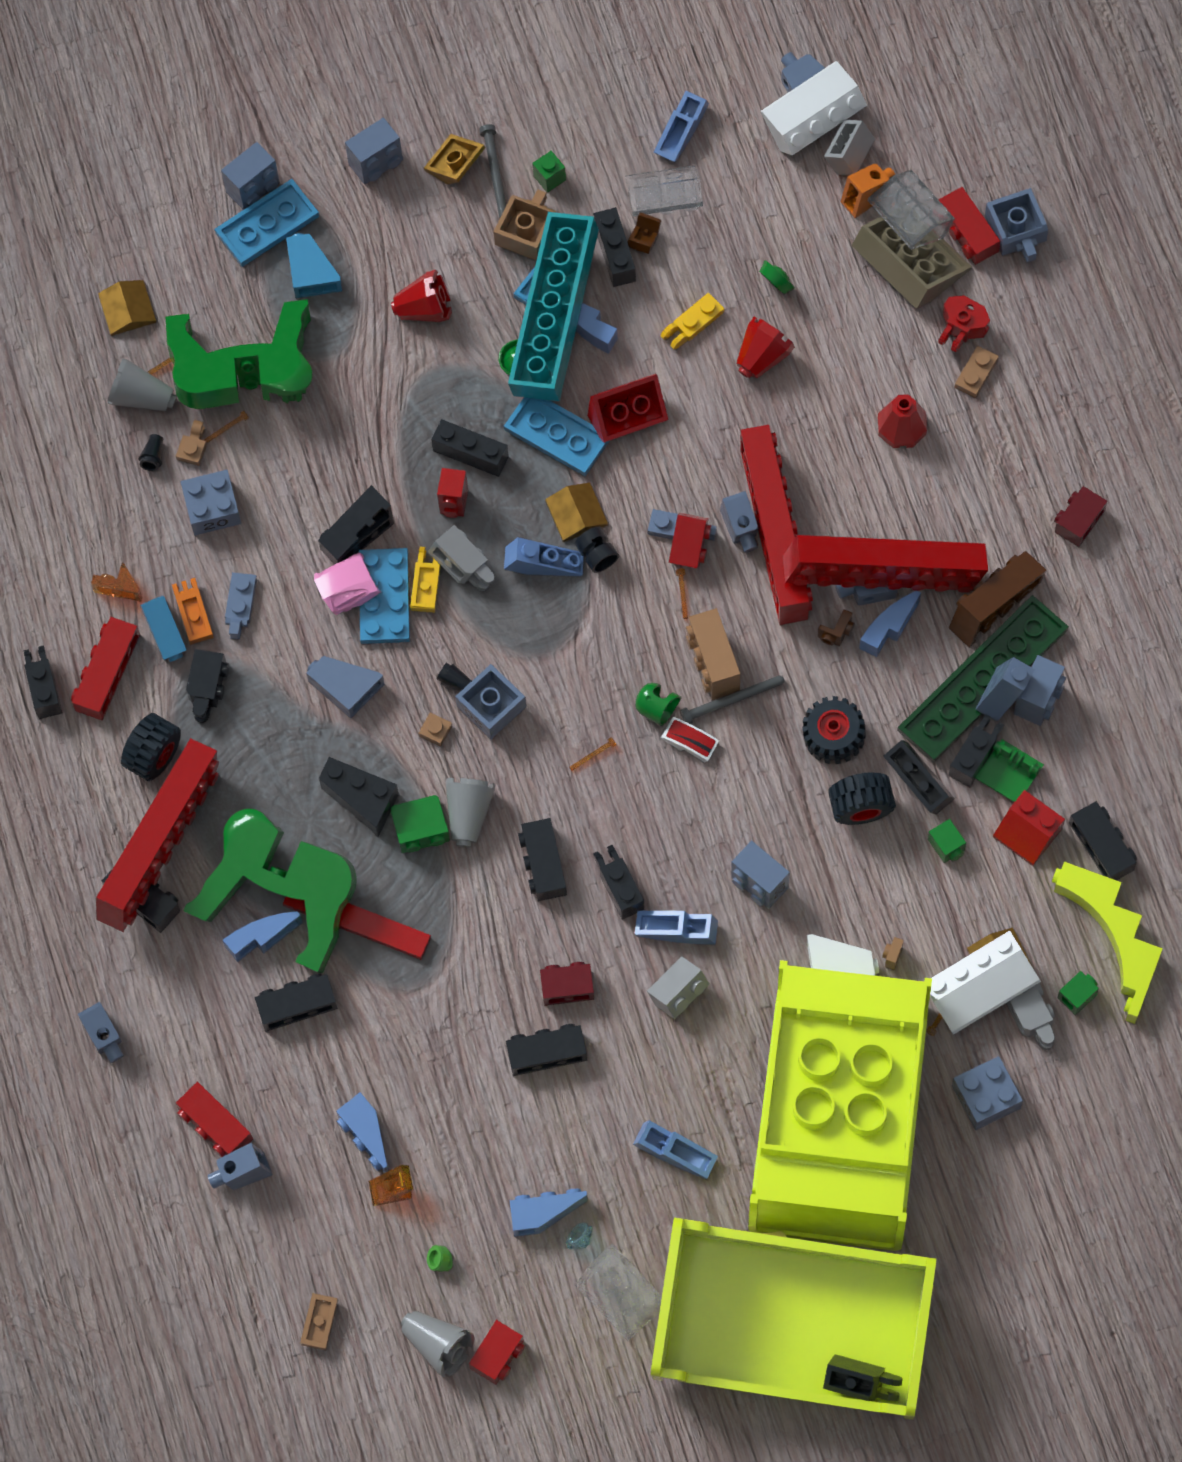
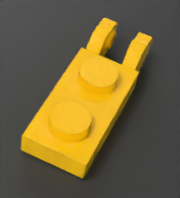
[660,292,725,350]
[410,546,440,613]

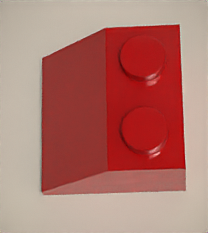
[993,790,1065,866]

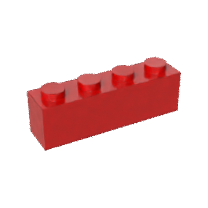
[71,616,140,721]

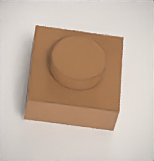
[418,712,452,747]
[882,937,904,970]

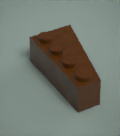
[949,551,1047,648]

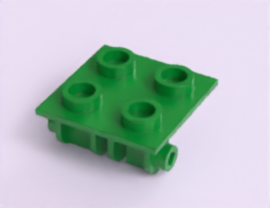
[975,739,1044,802]

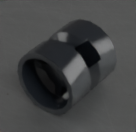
[575,527,619,573]

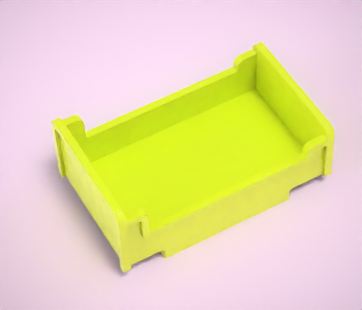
[748,960,933,1251]
[650,1217,936,1420]

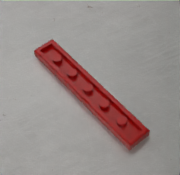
[283,897,431,960]

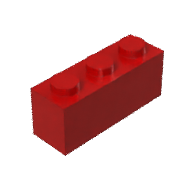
[936,187,1001,265]
[176,1081,253,1157]

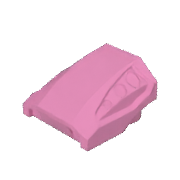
[314,553,381,615]

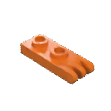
[172,578,214,645]

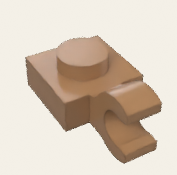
[175,420,207,466]

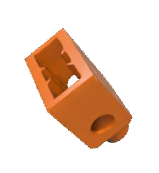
[840,164,896,218]

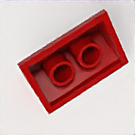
[587,374,669,442]

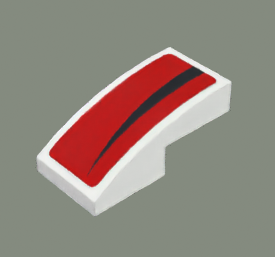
[661,717,719,763]

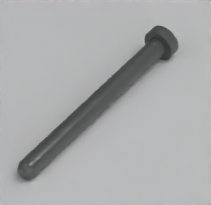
[479,124,506,219]
[680,675,785,724]

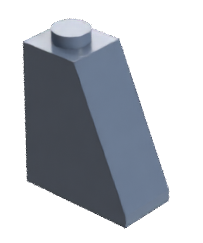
[306,656,385,718]
[975,657,1035,722]

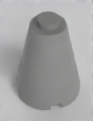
[107,358,177,412]
[445,778,496,847]
[401,1311,475,1377]

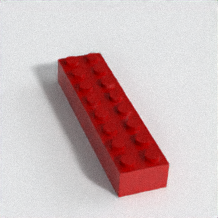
[740,424,813,625]
[783,535,988,593]
[96,738,219,932]

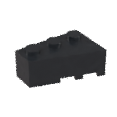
[318,485,394,565]
[319,757,399,837]

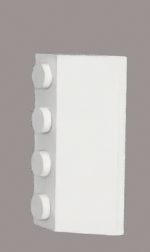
[760,61,867,155]
[930,931,1041,1035]

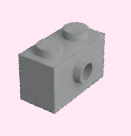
[824,120,875,175]
[647,956,710,1020]

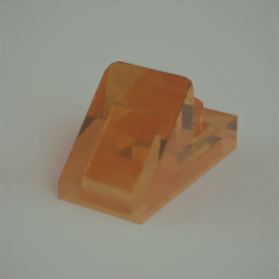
[91,562,143,602]
[368,1165,413,1206]

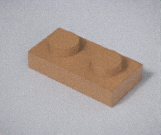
[954,345,999,398]
[300,1293,338,1351]

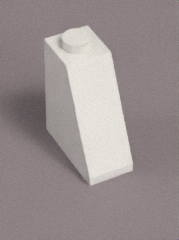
[807,934,879,976]

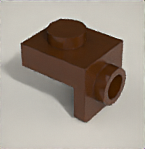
[628,213,661,254]
[818,609,855,647]

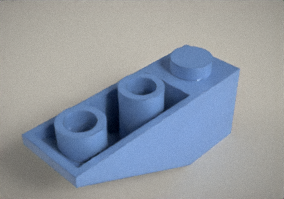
[504,537,584,576]
[336,1092,389,1175]
[510,1189,588,1237]

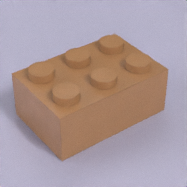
[685,608,740,700]

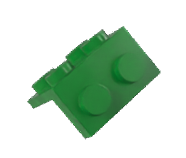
[391,795,450,853]

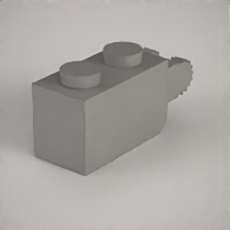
[428,525,495,591]
[1006,983,1055,1050]

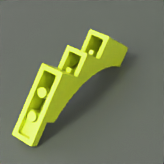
[1052,862,1163,1024]

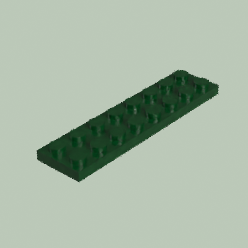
[897,595,1069,763]

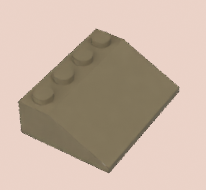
[851,204,972,309]

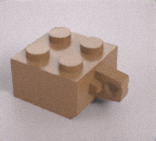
[493,189,556,261]

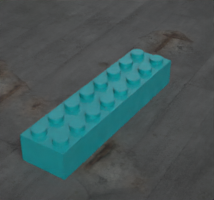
[508,212,599,401]

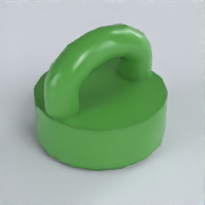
[427,1245,453,1272]

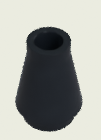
[138,434,164,471]
[436,662,472,691]

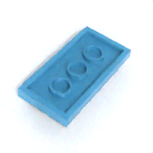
[214,179,320,267]
[504,397,610,476]
[359,548,410,644]

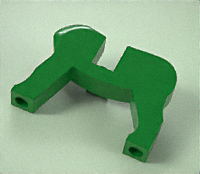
[165,299,313,409]
[183,809,357,973]

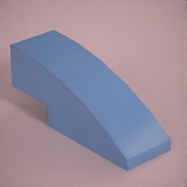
[654,91,709,162]
[576,303,618,354]
[859,591,921,657]
[223,911,303,962]
[635,911,718,945]
[633,1120,718,1179]

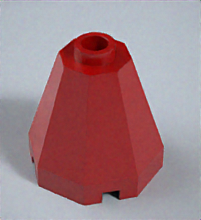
[391,270,452,322]
[736,317,795,379]
[877,394,927,448]

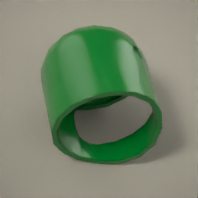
[635,683,682,726]

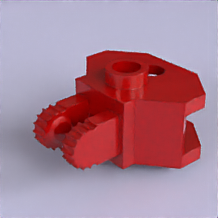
[938,295,990,353]

